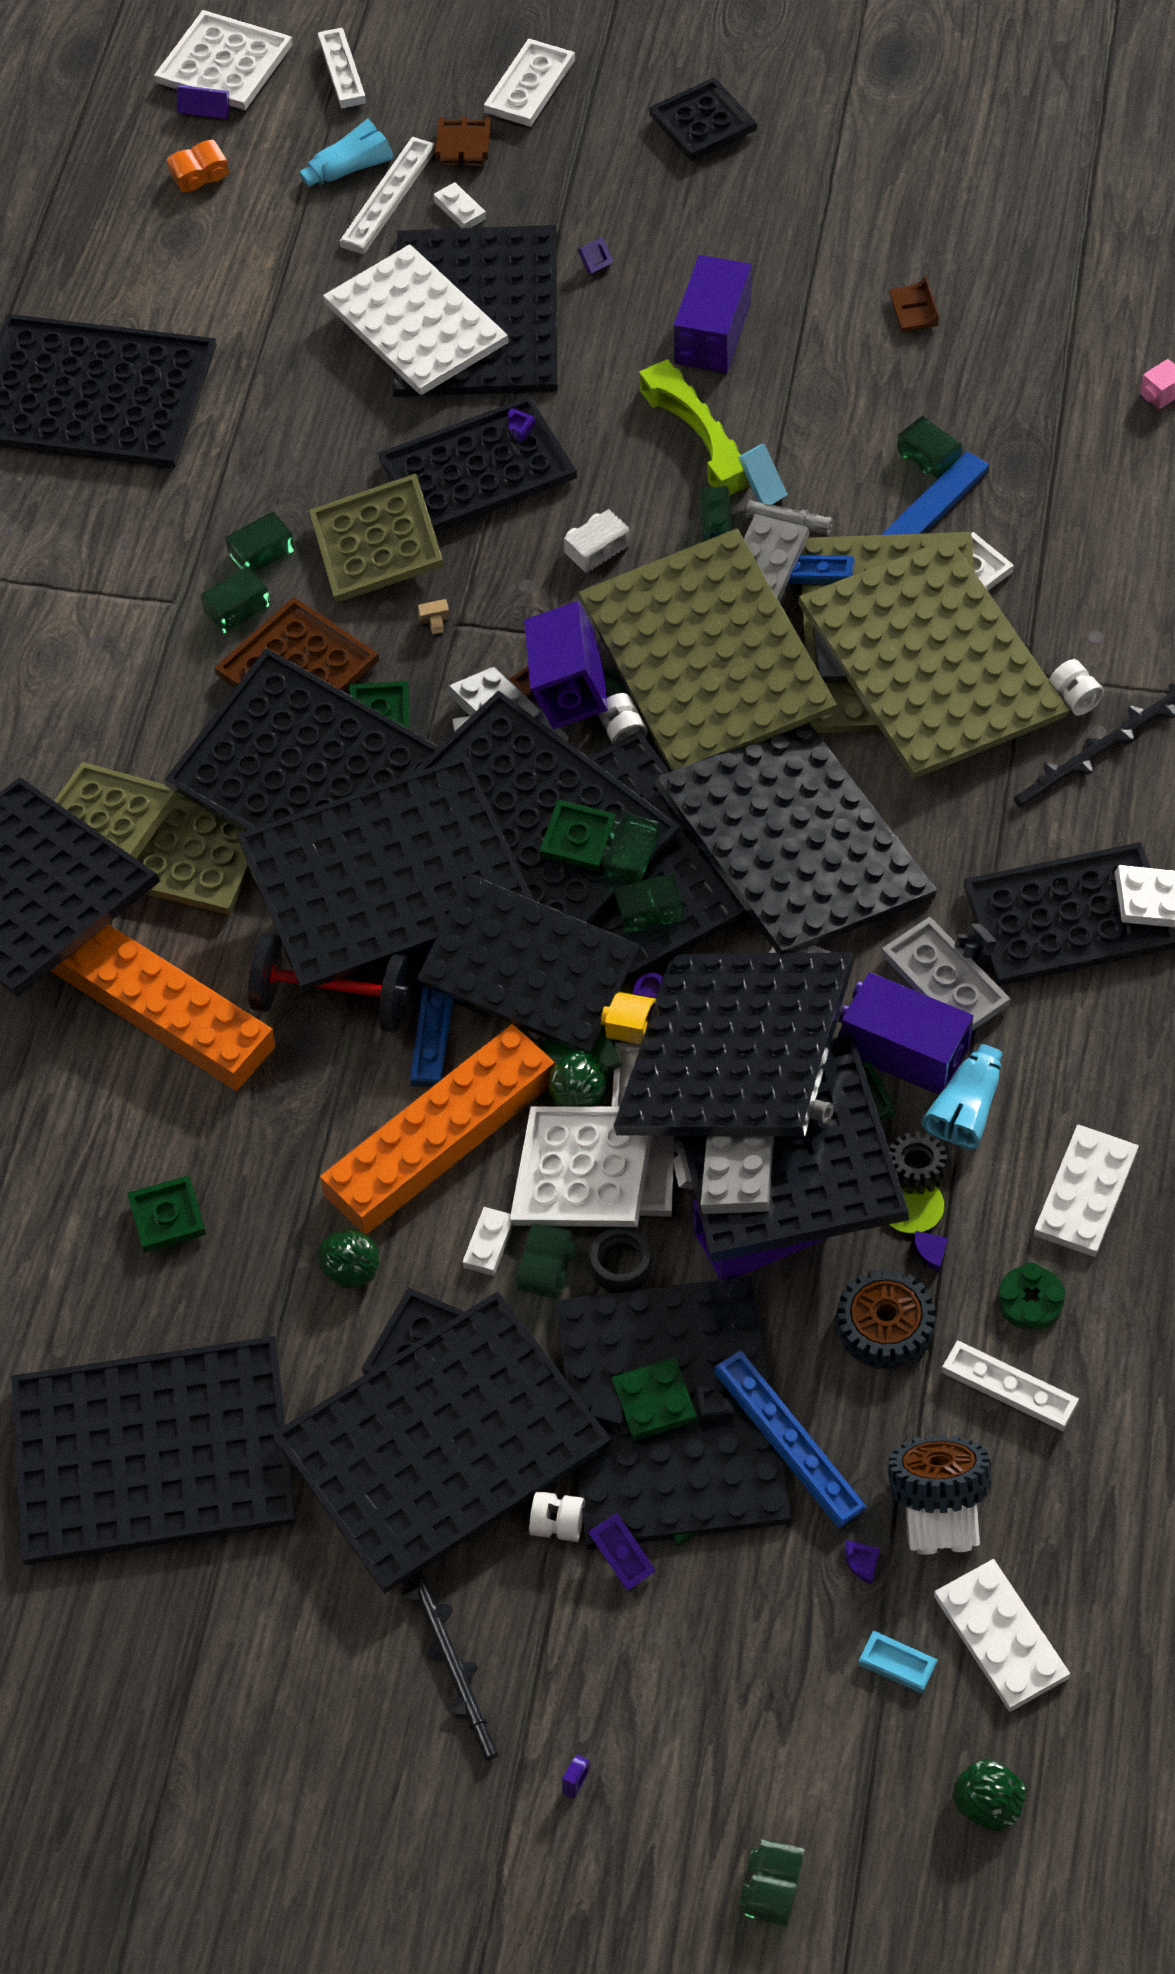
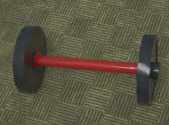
[248,933,411,1033]

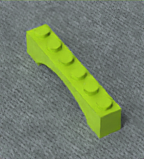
[639,359,751,499]

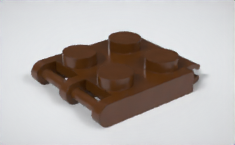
[435,117,491,165]

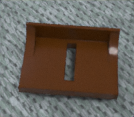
[889,276,939,332]

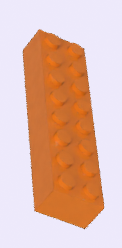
[51,924,275,1092]
[320,1023,555,1235]

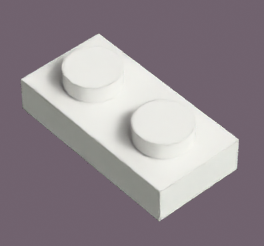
[433,182,486,228]
[463,1207,513,1276]

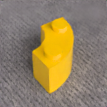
[601,992,656,1045]

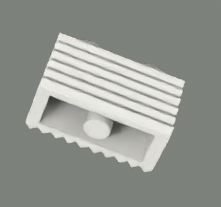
[563,509,630,573]
[906,1502,980,1555]

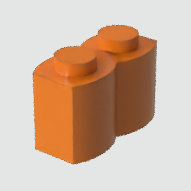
[166,140,229,193]

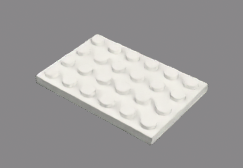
[323,244,508,395]

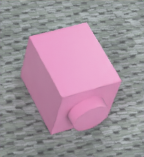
[1140,359,1175,409]

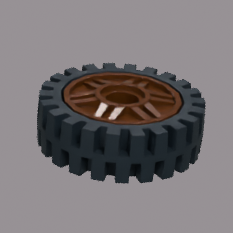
[836,1268,935,1369]
[888,1434,991,1513]

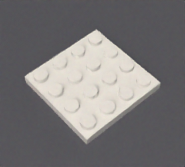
[154,10,293,110]
[510,1107,652,1227]

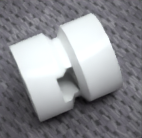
[1049,659,1104,716]
[597,693,648,745]
[529,1491,585,1542]

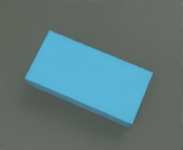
[738,444,788,505]
[858,1631,938,1694]

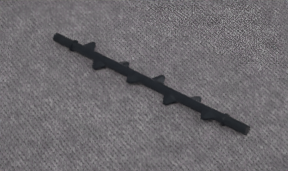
[1014,683,1175,807]
[402,1570,499,1761]

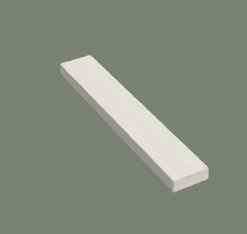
[340,137,436,255]

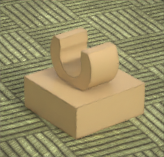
[418,599,449,635]

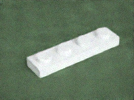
[318,27,366,108]
[942,1340,1079,1431]

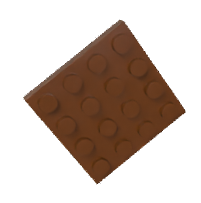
[214,597,380,692]

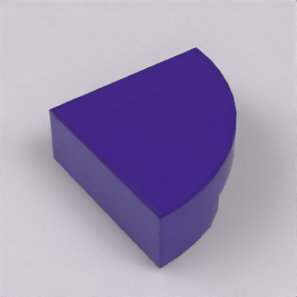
[508,408,536,442]
[914,1231,948,1272]
[845,1540,880,1584]

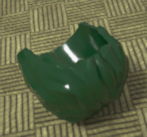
[549,1051,609,1107]
[318,1227,380,1289]
[953,1759,1027,1831]

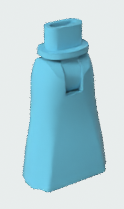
[299,118,393,187]
[921,1044,1003,1150]

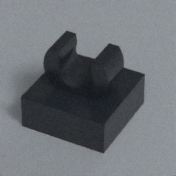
[954,924,997,967]

